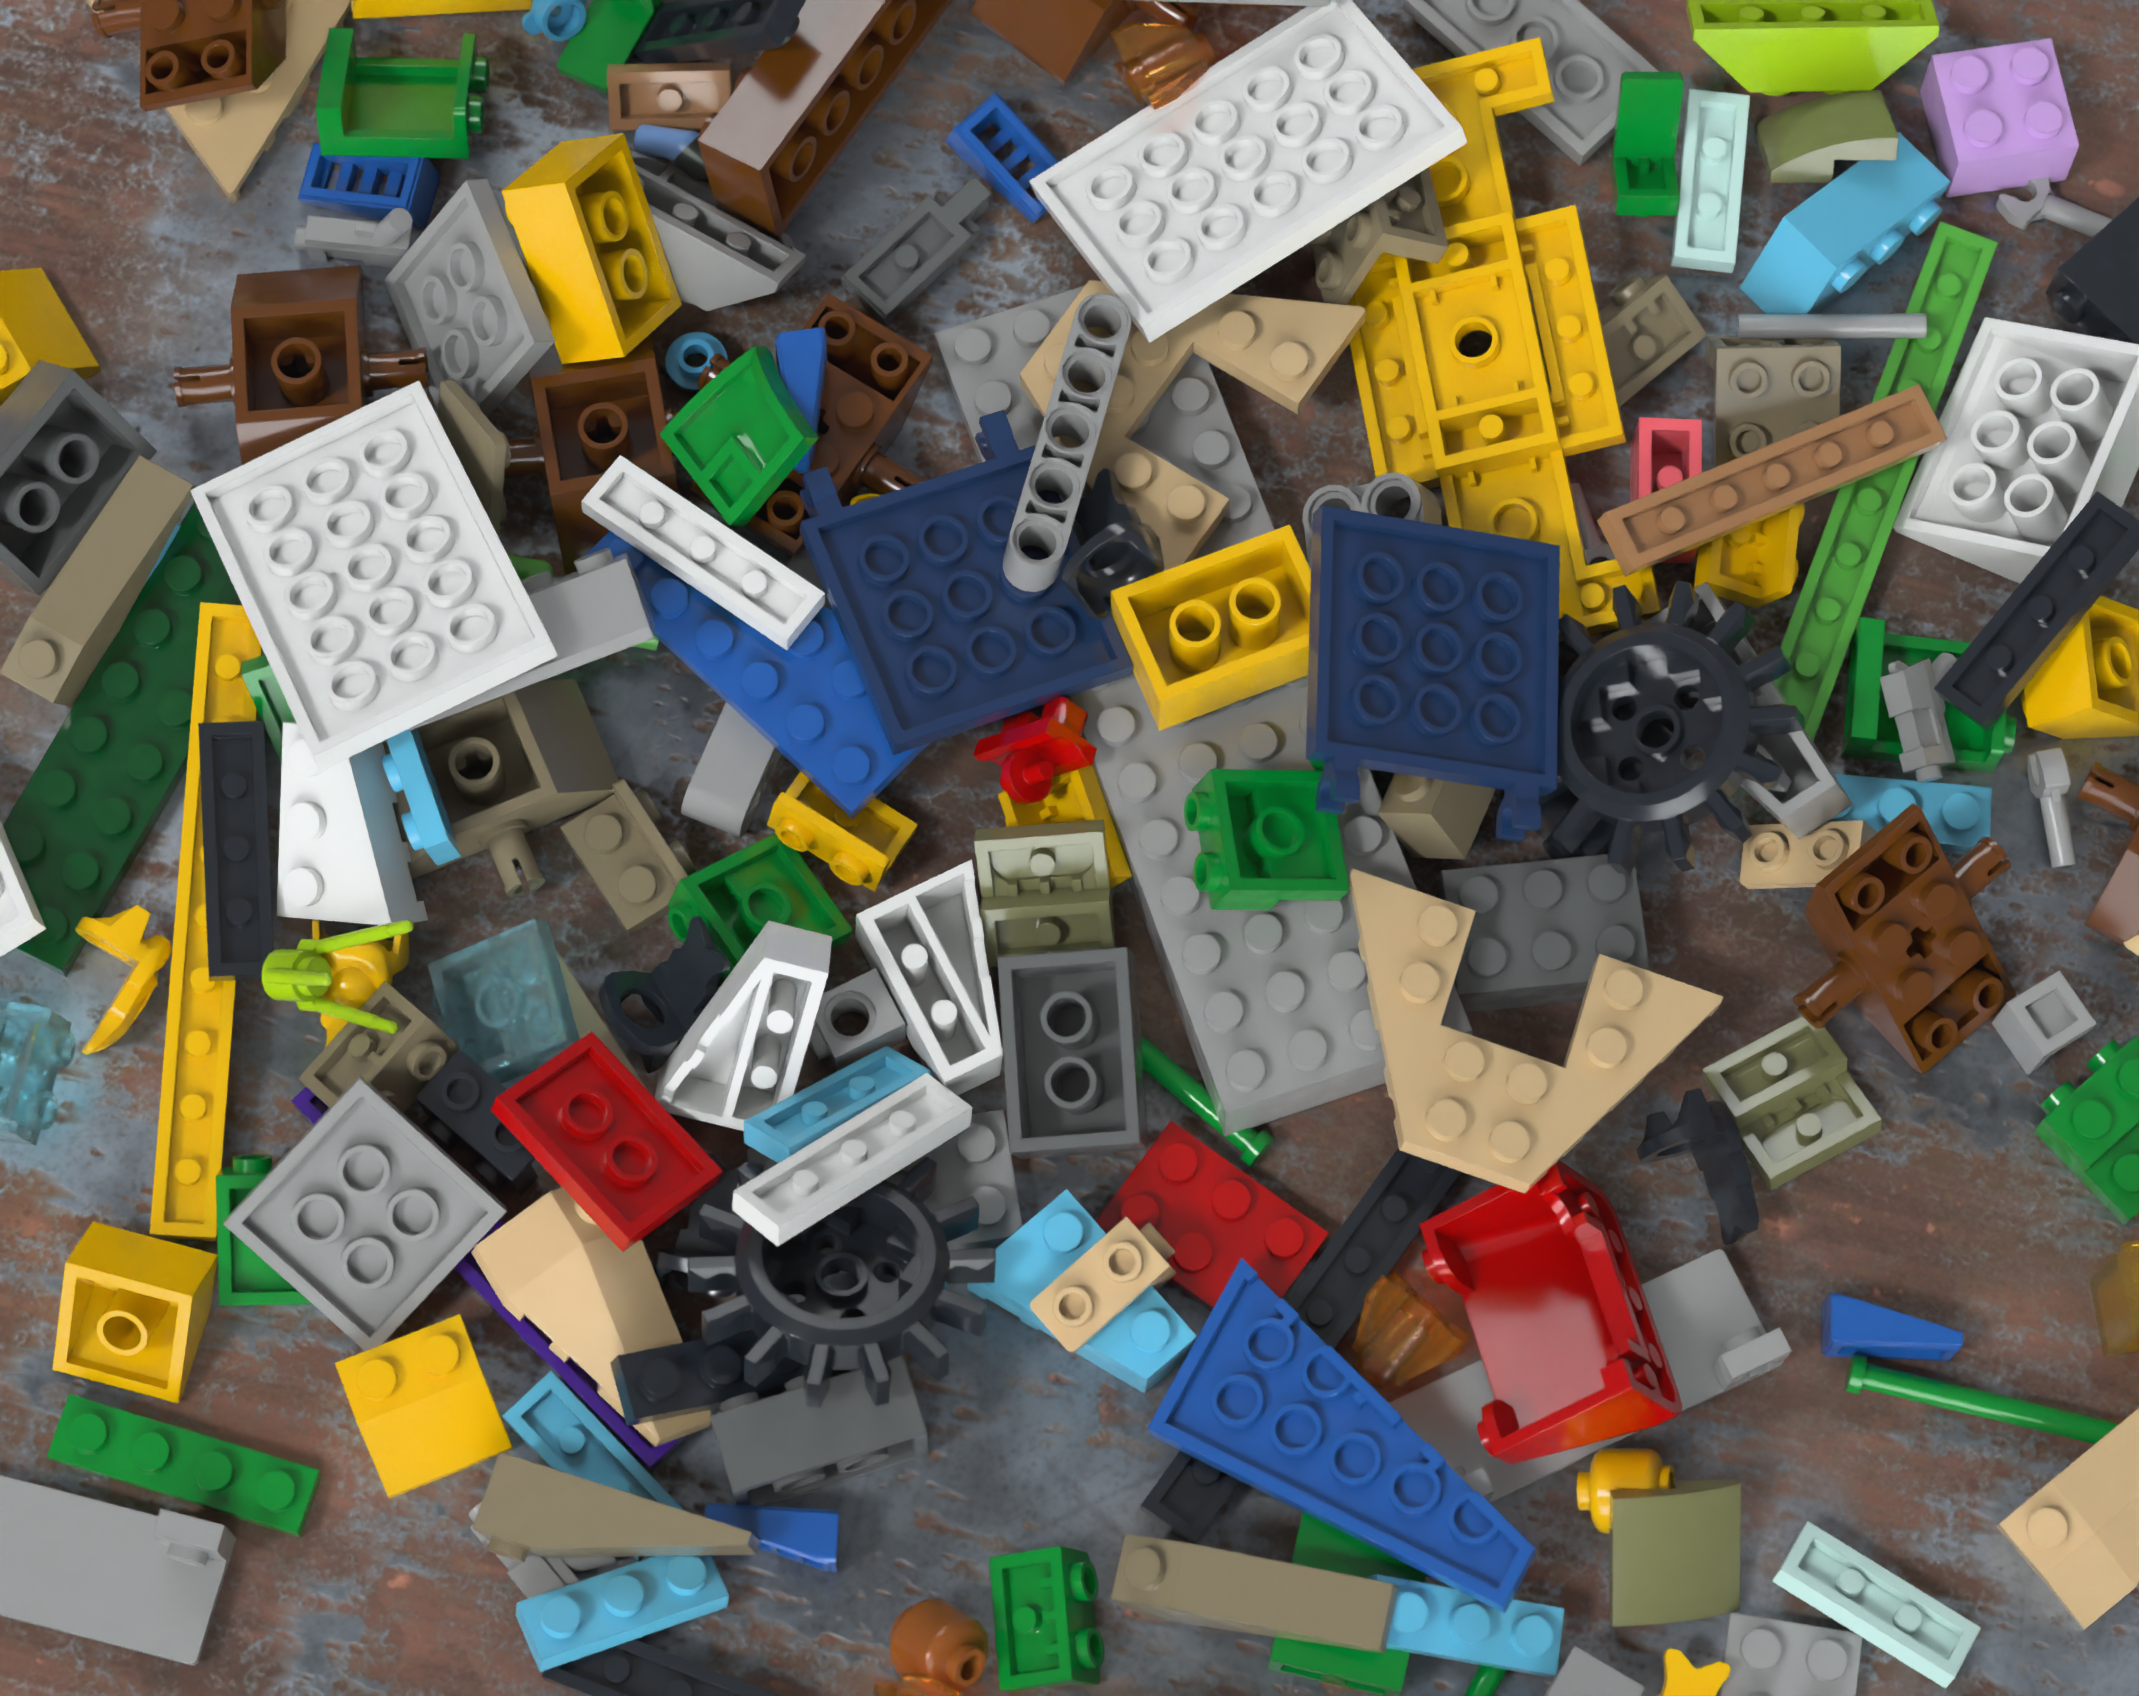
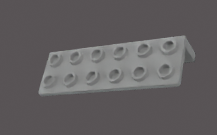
[1389,1249,1792,1503]
[0,1475,236,1666]

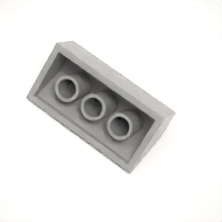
[408,548,655,731]

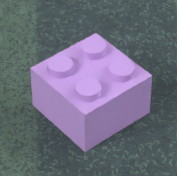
[1920,38,2079,198]

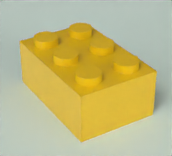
[501,133,682,364]
[1111,524,1311,731]

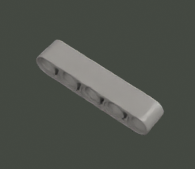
[1003,293,1132,592]
[681,548,832,838]

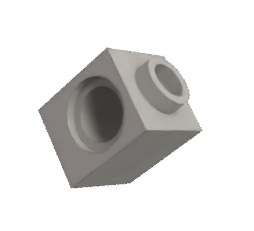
[808,968,906,1072]

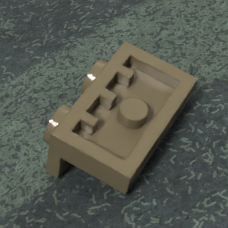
[1599,274,1707,407]
[560,778,696,937]
[298,981,459,1113]

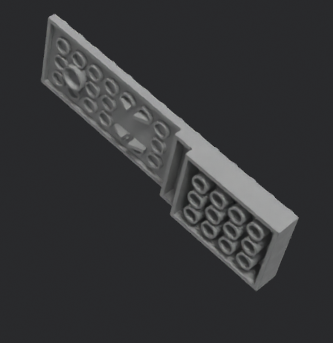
[934,286,1472,1137]

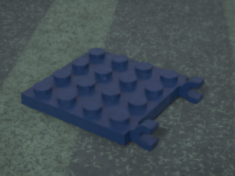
[799,410,1134,755]
[1306,505,1560,842]

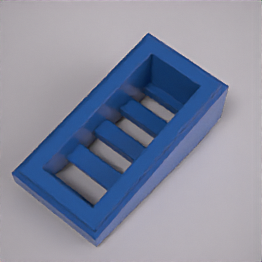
[945,92,1060,223]
[298,142,440,228]
[775,328,827,474]
[1821,1293,1963,1362]
[705,1503,841,1572]

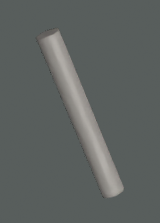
[1738,313,1927,339]

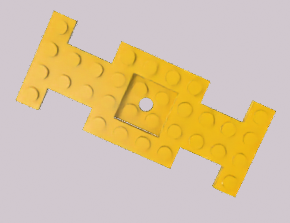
[1347,37,1662,642]

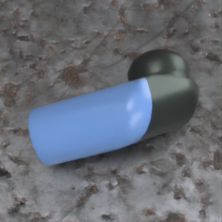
[634,124,709,181]

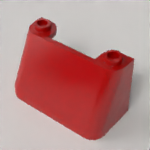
[1419,1160,1682,1465]

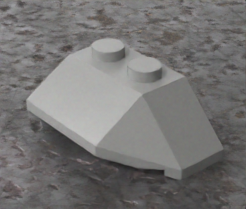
[630,151,807,311]

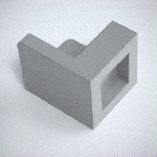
[1992,970,2097,1075]

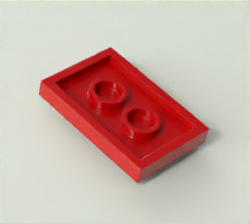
[491,1031,723,1252]
[1095,1120,1329,1312]

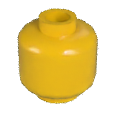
[1577,1448,1676,1534]

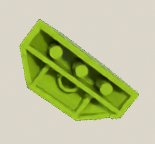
[1686,0,1940,96]

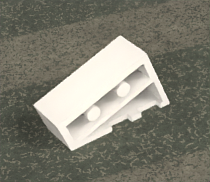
[277,721,428,925]
[855,859,1003,1096]
[655,921,832,1131]

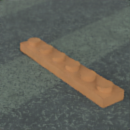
[1597,384,1947,577]

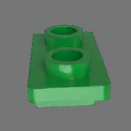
[557,0,663,94]
[1610,72,1684,217]

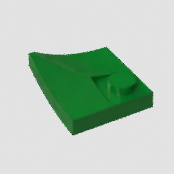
[659,346,819,526]

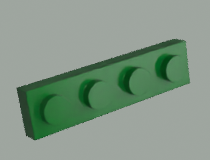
[46,1394,323,1537]

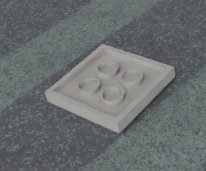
[384,179,555,418]
[223,1075,507,1351]

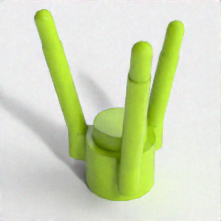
[262,920,414,1034]

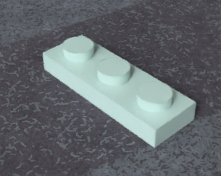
[1671,89,1750,273]
[1772,1521,1981,1689]

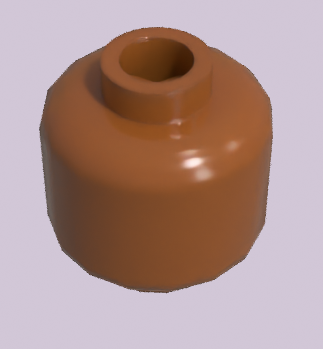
[889,1598,989,1696]

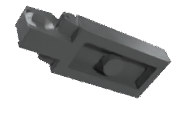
[841,177,993,326]

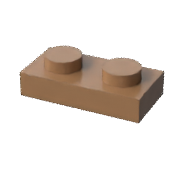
[607,62,732,131]

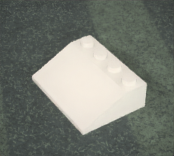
[1893,317,2139,584]

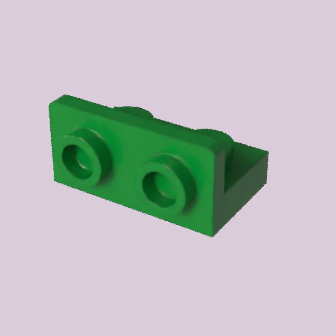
[989,1546,1104,1693]

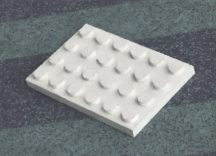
[1029,0,1467,343]
[190,380,558,772]

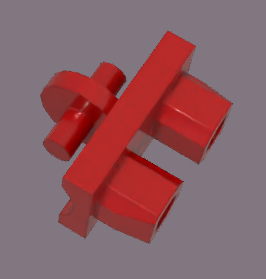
[973,696,1097,805]

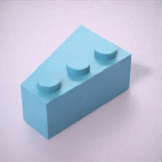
[1740,132,1951,314]
[967,1189,1197,1394]

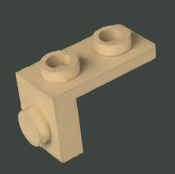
[1740,820,1878,889]
[1030,1216,1177,1353]

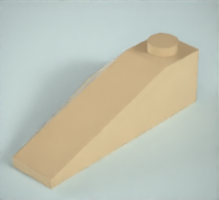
[471,1187,711,1447]
[1996,1408,2139,1630]

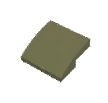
[1755,90,1899,183]
[974,820,1116,967]
[1702,1016,1882,1191]
[1609,1479,1741,1627]

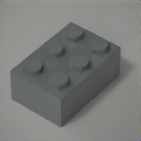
[0,360,157,596]
[1435,854,1650,1013]
[997,947,1149,1159]
[710,1356,929,1506]

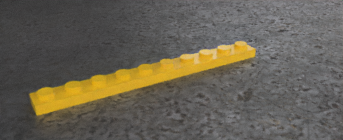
[150,602,262,1242]

